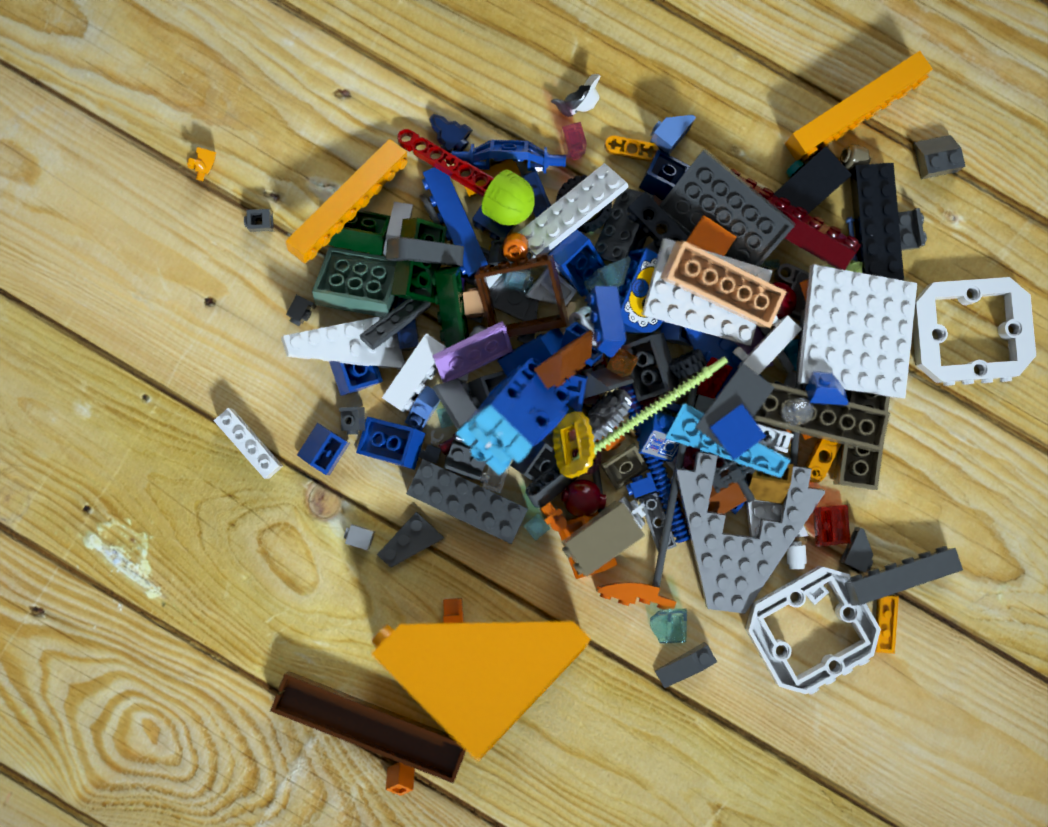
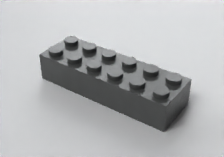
[406,459,528,544]

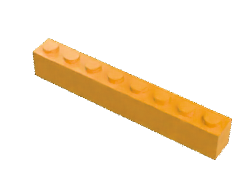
[285,139,408,264]

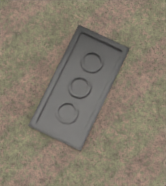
[695,364,775,450]

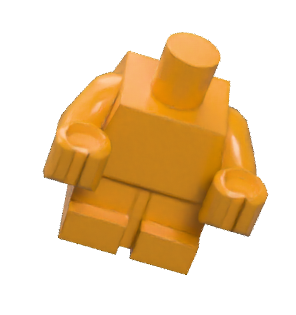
[187,147,216,181]

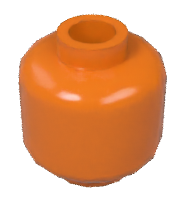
[503,233,529,262]

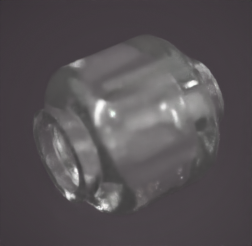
[782,398,813,426]

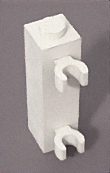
[733,316,802,375]

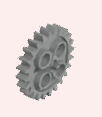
[585,388,632,442]

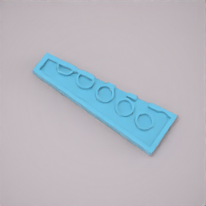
[665,403,791,478]

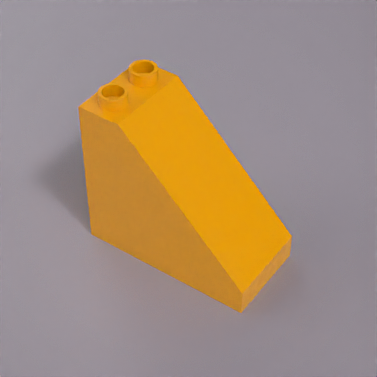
[371,621,591,762]

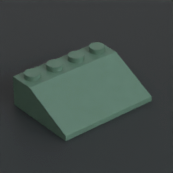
[312,247,396,317]

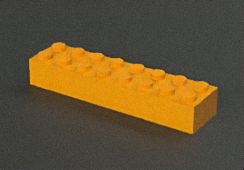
[785,51,933,161]

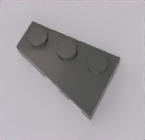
[377,512,444,567]

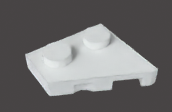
[525,267,577,306]

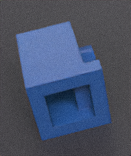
[625,472,657,498]

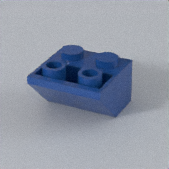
[297,423,350,475]

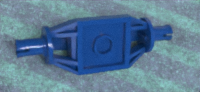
[452,140,566,174]

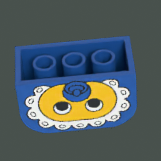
[616,248,663,334]

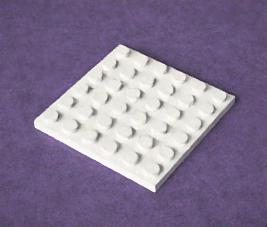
[797,265,917,398]

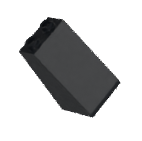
[773,146,852,214]

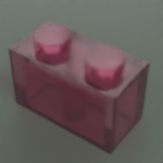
[561,122,587,160]

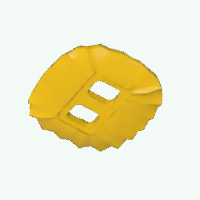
[552,411,595,478]

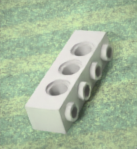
[214,408,283,479]

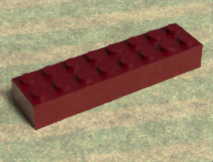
[730,169,861,271]

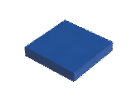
[709,404,766,460]

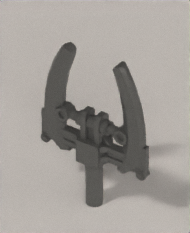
[701,451,756,503]

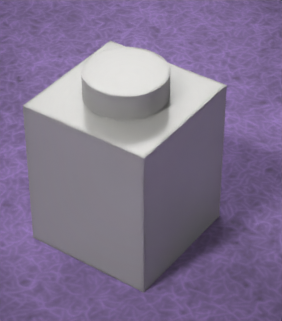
[344,524,375,550]

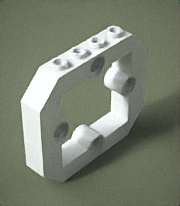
[912,277,1036,386]
[745,566,881,694]

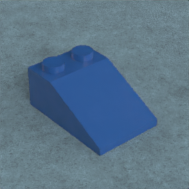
[547,229,609,297]
[356,417,426,470]

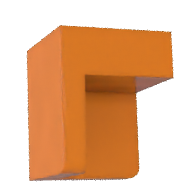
[443,598,464,623]
[386,762,415,796]

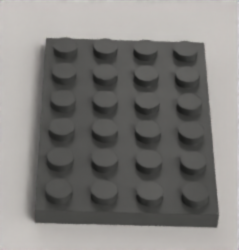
[659,149,796,266]

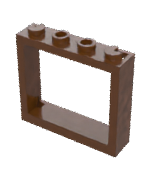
[475,253,569,337]

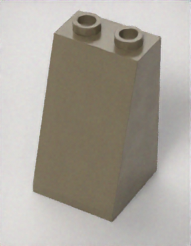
[562,501,645,576]

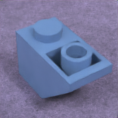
[404,386,440,431]

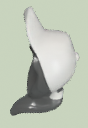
[551,74,601,117]

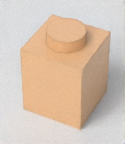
[463,288,486,319]

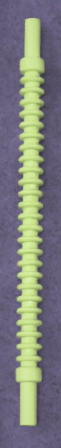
[573,356,729,460]

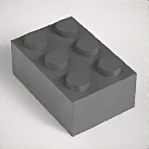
[621,333,680,402]

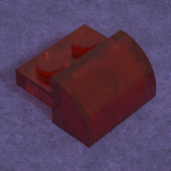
[813,505,851,546]

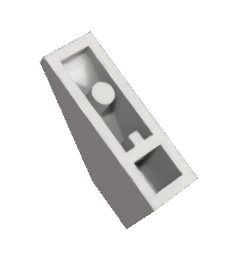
[383,202,413,257]

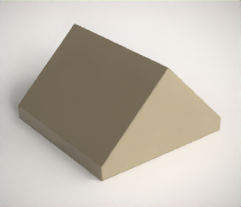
[600,443,648,490]

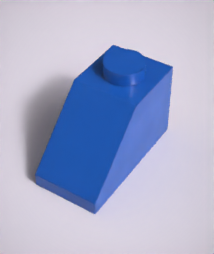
[805,372,849,405]

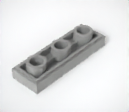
[638,492,677,552]

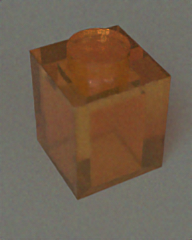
[606,349,639,377]

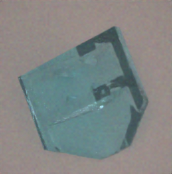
[650,609,687,643]

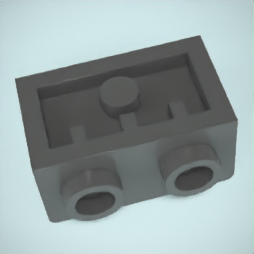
[898,208,927,251]
[444,440,487,480]

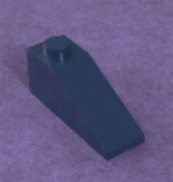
[394,296,420,352]

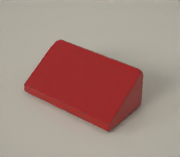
[697,357,733,399]

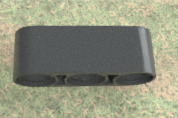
[526,463,577,508]

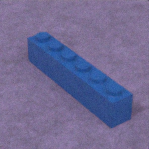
[421,167,488,279]

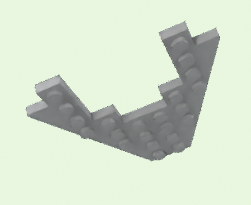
[675,451,825,614]

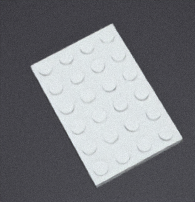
[641,238,772,346]

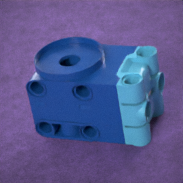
[455,358,570,475]

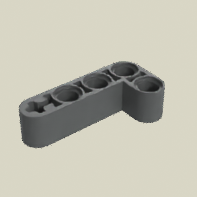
[386,238,464,266]

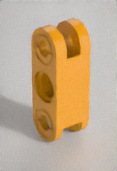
[804,438,841,483]

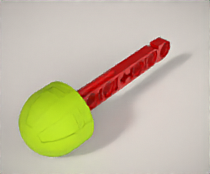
[397,129,535,226]

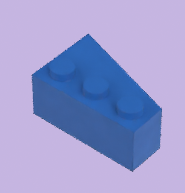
[498,328,563,376]

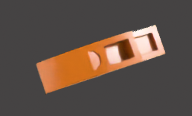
[596,582,676,611]

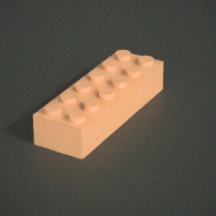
[660,241,786,328]

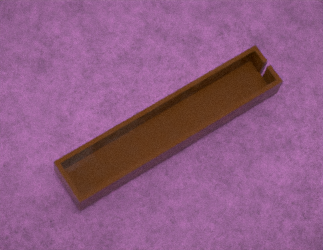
[270,671,466,784]

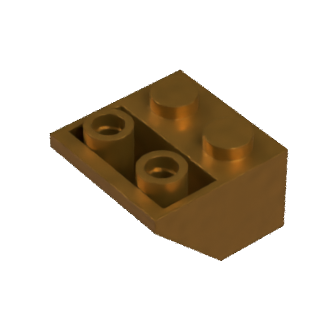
[744,464,793,504]

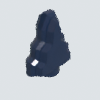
[429,114,473,154]

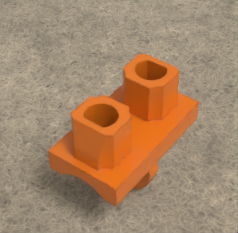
[540,502,567,531]

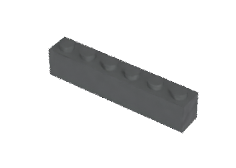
[844,546,963,605]

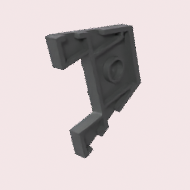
[469,273,539,343]

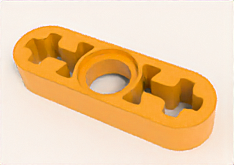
[605,135,659,162]

